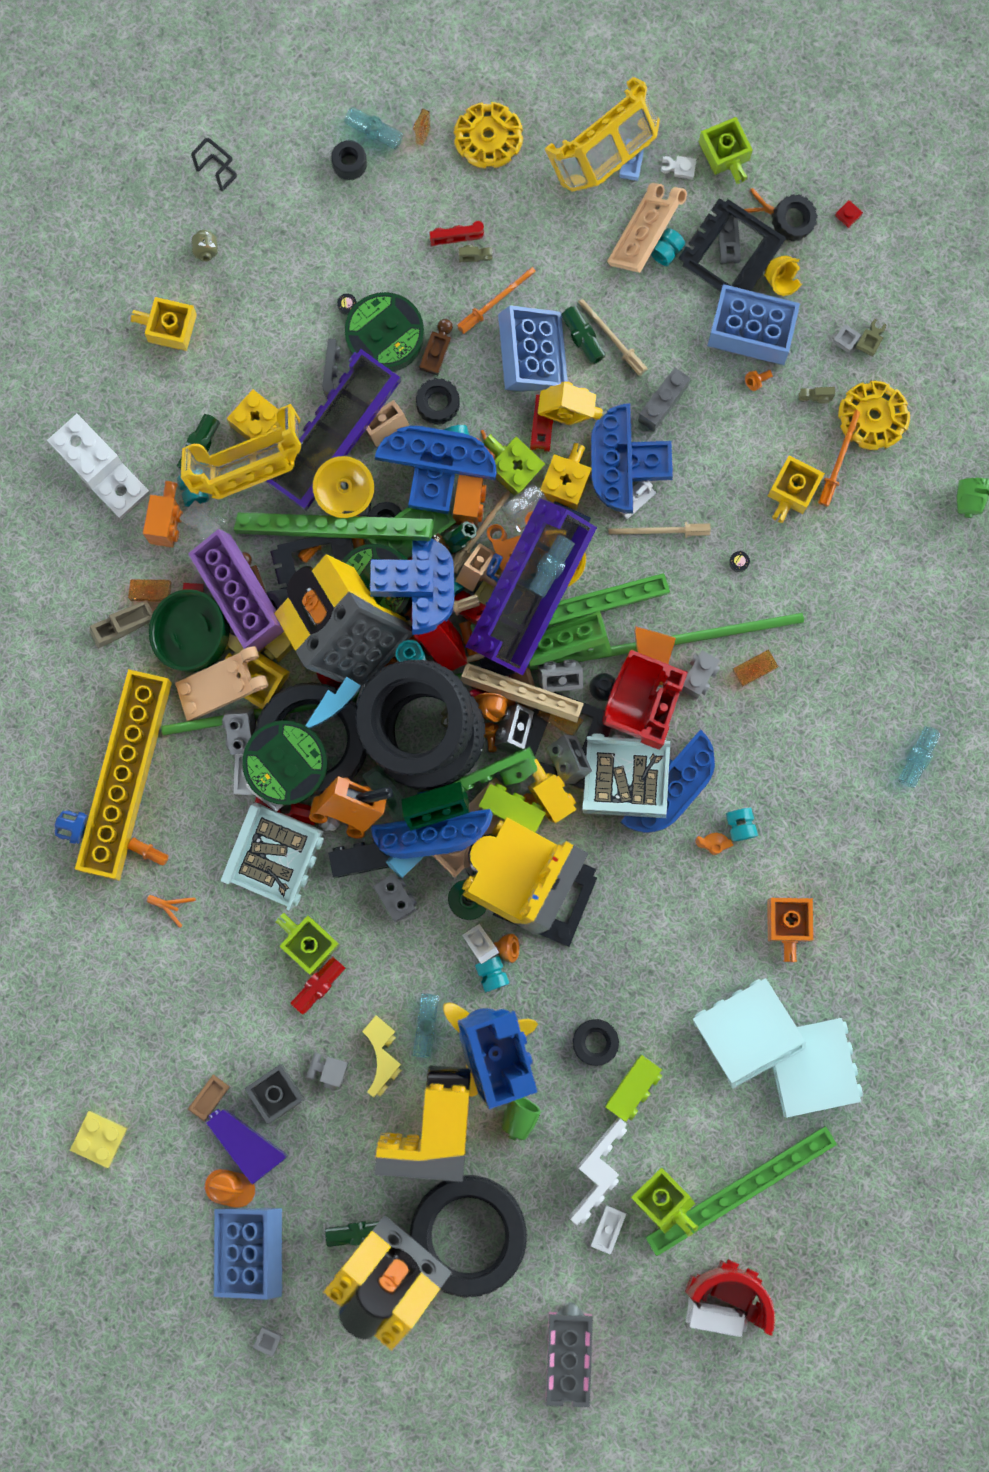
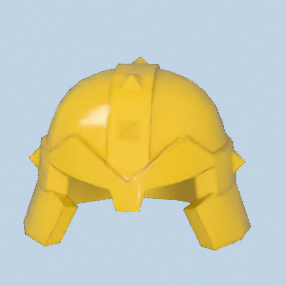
[764,256,802,296]

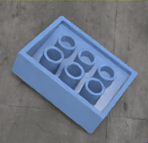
[707,284,800,365]
[498,306,568,392]
[214,1208,282,1299]

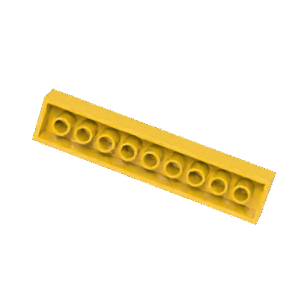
[75,669,172,881]

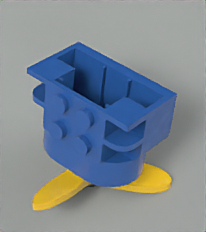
[443,1002,538,1109]

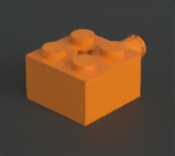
[453,475,487,543]
[143,481,183,548]
[767,898,813,962]

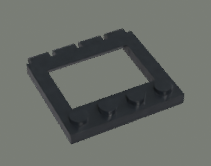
[678,198,786,292]
[270,537,353,606]
[516,692,611,790]
[493,864,597,947]

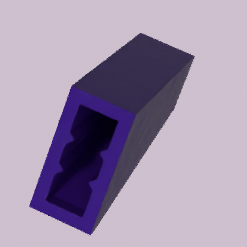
[206,1109,288,1184]

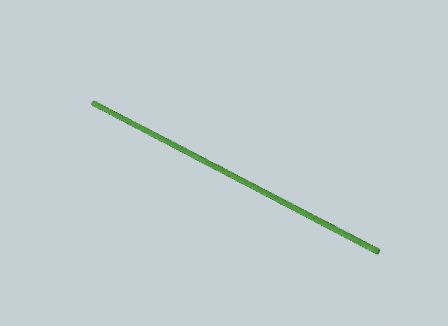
[161,613,804,736]

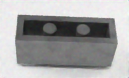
[638,367,691,432]

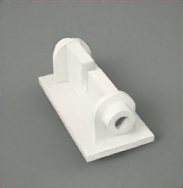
[620,480,656,519]

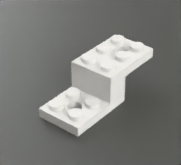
[47,414,150,519]
[569,1118,627,1225]

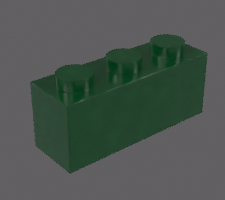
[401,781,470,831]

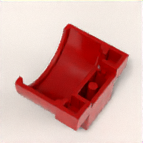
[603,650,688,750]
[685,1259,775,1336]

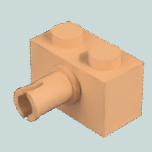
[365,399,409,447]
[456,543,500,592]

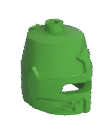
[956,478,989,518]
[502,1097,541,1140]

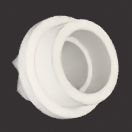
[319,816,340,831]

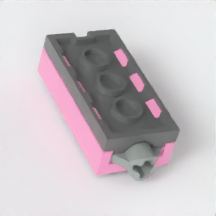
[545,1302,593,1408]

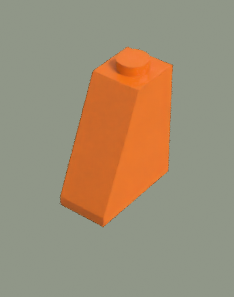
[634,626,676,685]

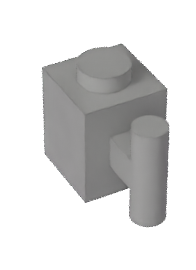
[306,1052,349,1090]

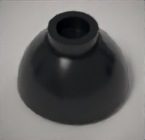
[589,673,615,701]

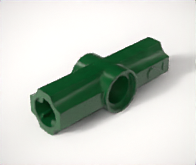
[561,306,605,365]
[176,414,220,471]
[439,521,477,556]
[325,1221,379,1247]

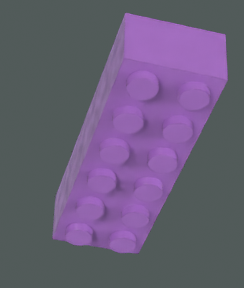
[188,529,284,652]

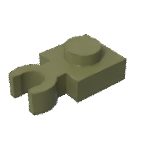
[459,245,493,262]
[856,319,886,357]
[798,387,835,404]

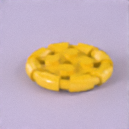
[454,102,524,169]
[838,381,910,450]

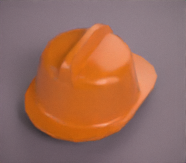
[474,693,516,722]
[205,1169,255,1208]

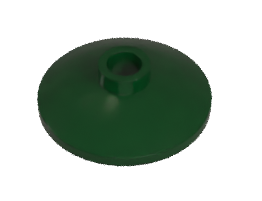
[448,879,487,920]

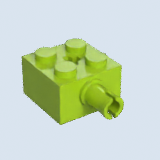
[698,117,753,184]
[482,434,545,496]
[275,913,340,976]
[631,1167,698,1236]

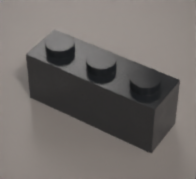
[328,840,390,879]

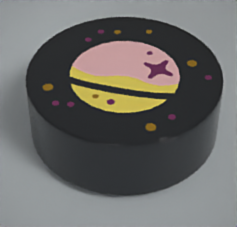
[337,293,357,315]
[729,551,750,572]

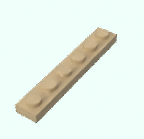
[460,663,584,722]

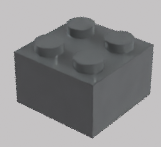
[244,1064,306,1124]

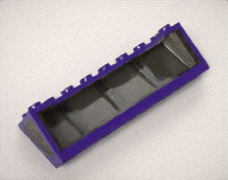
[266,349,401,511]
[465,498,597,675]

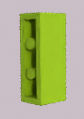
[479,783,546,833]
[604,1055,663,1122]

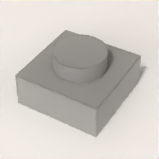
[833,324,861,353]
[253,1327,282,1357]

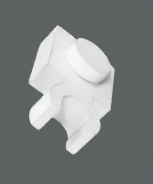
[661,156,696,180]

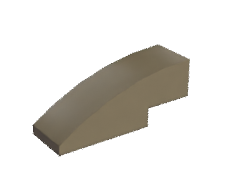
[89,600,153,648]

